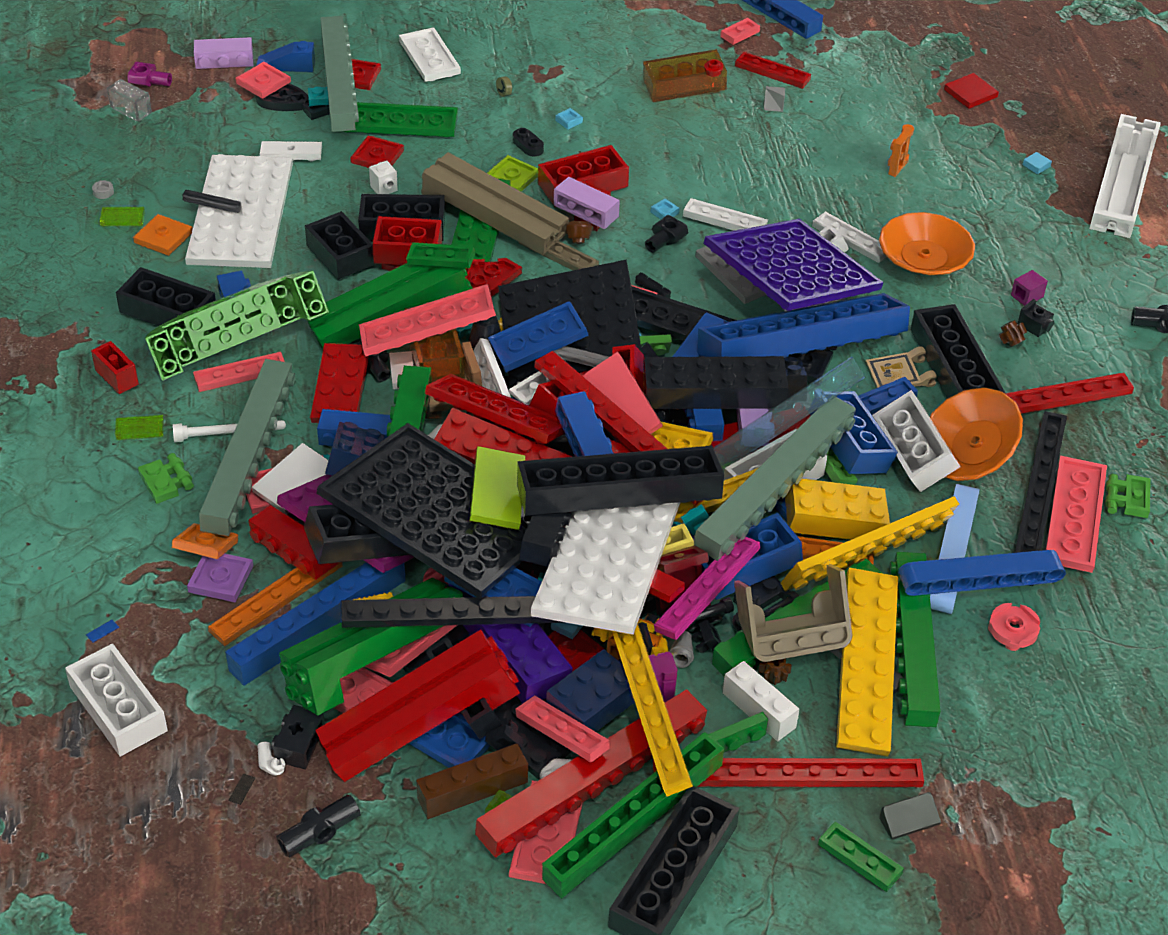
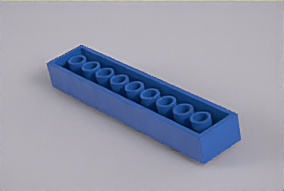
[697,293,910,358]

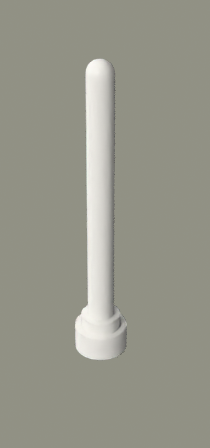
[173,420,286,443]

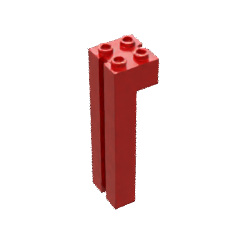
[316,630,520,782]

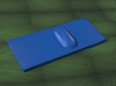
[86,620,119,643]

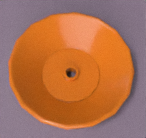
[879,212,975,275]
[930,388,1023,481]

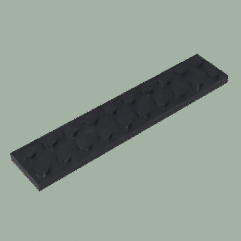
[631,286,834,386]

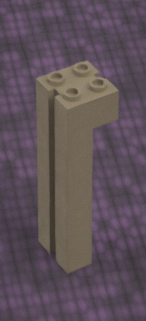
[421,152,569,255]

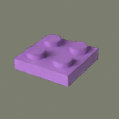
[187,554,253,602]

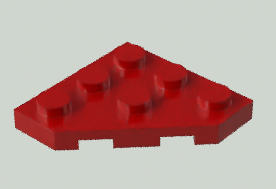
[465,258,522,297]

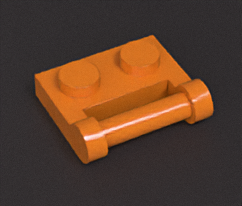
[888,124,914,177]

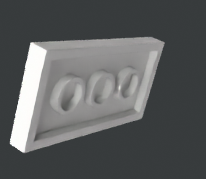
[399,28,461,82]

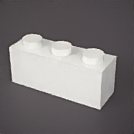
[723,661,799,742]

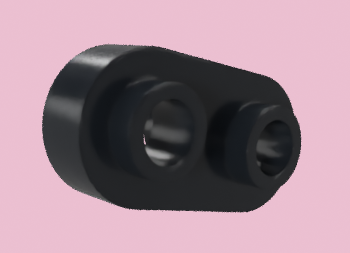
[513,128,544,157]

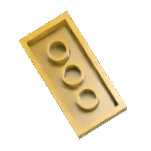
[785,479,890,540]

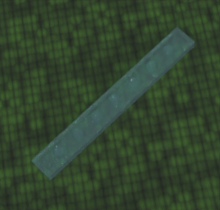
[714,357,865,471]

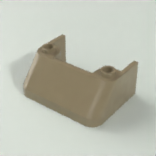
[734,564,852,662]

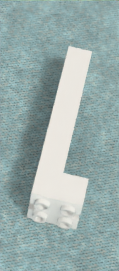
[1089,114,1161,238]

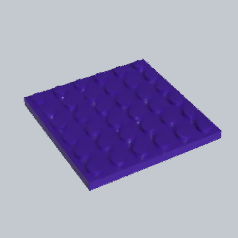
[703,219,884,311]

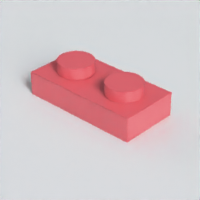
[720,18,760,45]

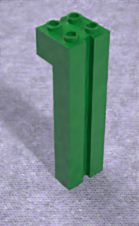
[307,263,472,349]
[279,578,463,715]

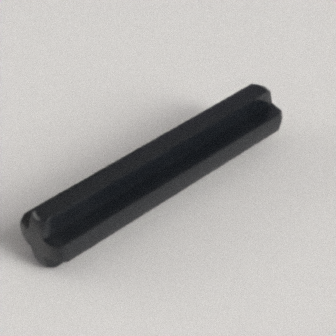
[182,190,242,213]

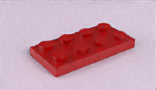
[310,343,369,423]

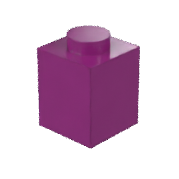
[1011,270,1048,306]

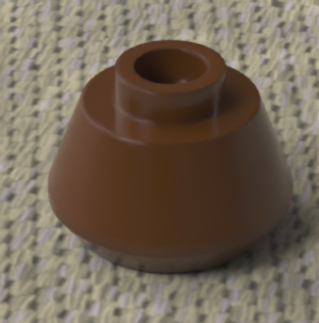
[566,221,593,244]

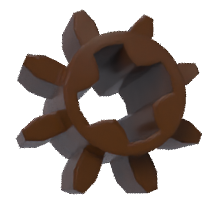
[999,320,1027,347]
[758,658,792,685]

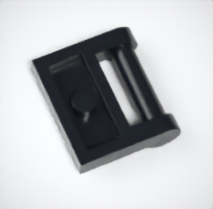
[733,576,799,618]
[685,597,734,633]

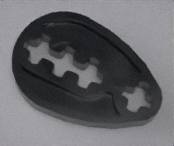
[255,83,309,111]

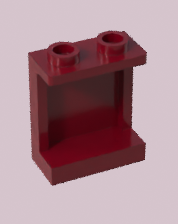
[655,545,711,617]

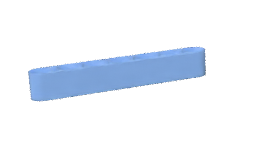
[930,484,980,614]

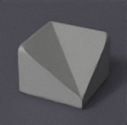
[764,86,785,112]

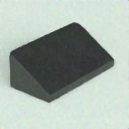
[879,792,941,840]

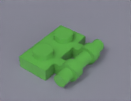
[138,453,194,504]
[1105,474,1151,518]

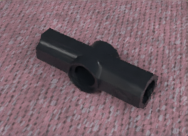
[1131,305,1168,333]
[276,794,361,858]

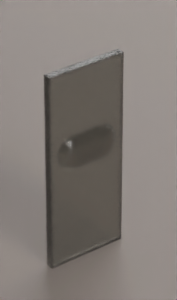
[425,410,441,419]
[229,774,256,805]

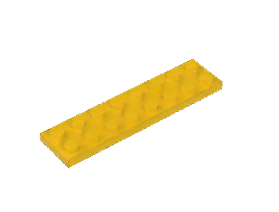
[781,496,960,591]
[836,568,898,757]

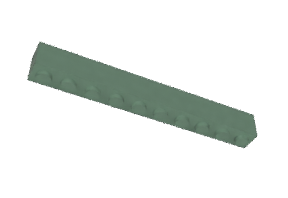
[320,16,359,132]
[199,359,295,536]
[694,395,856,561]

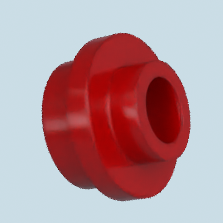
[704,59,723,77]

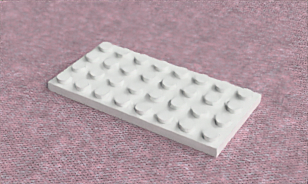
[185,154,293,268]
[531,502,680,634]

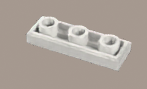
[260,141,322,161]

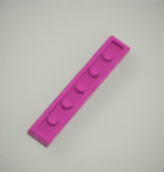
[654,537,760,640]

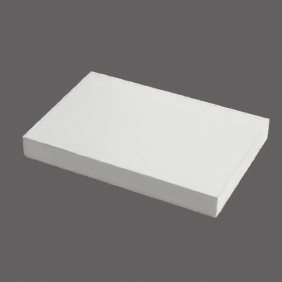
[252,443,328,515]

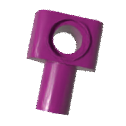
[128,62,172,87]

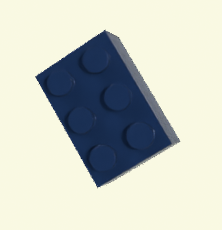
[325,422,385,476]
[546,649,635,732]

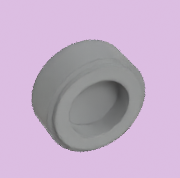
[92,180,114,199]

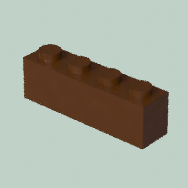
[416,744,528,820]

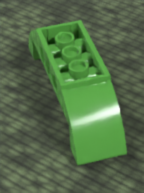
[145,270,329,381]

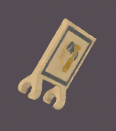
[866,347,937,388]

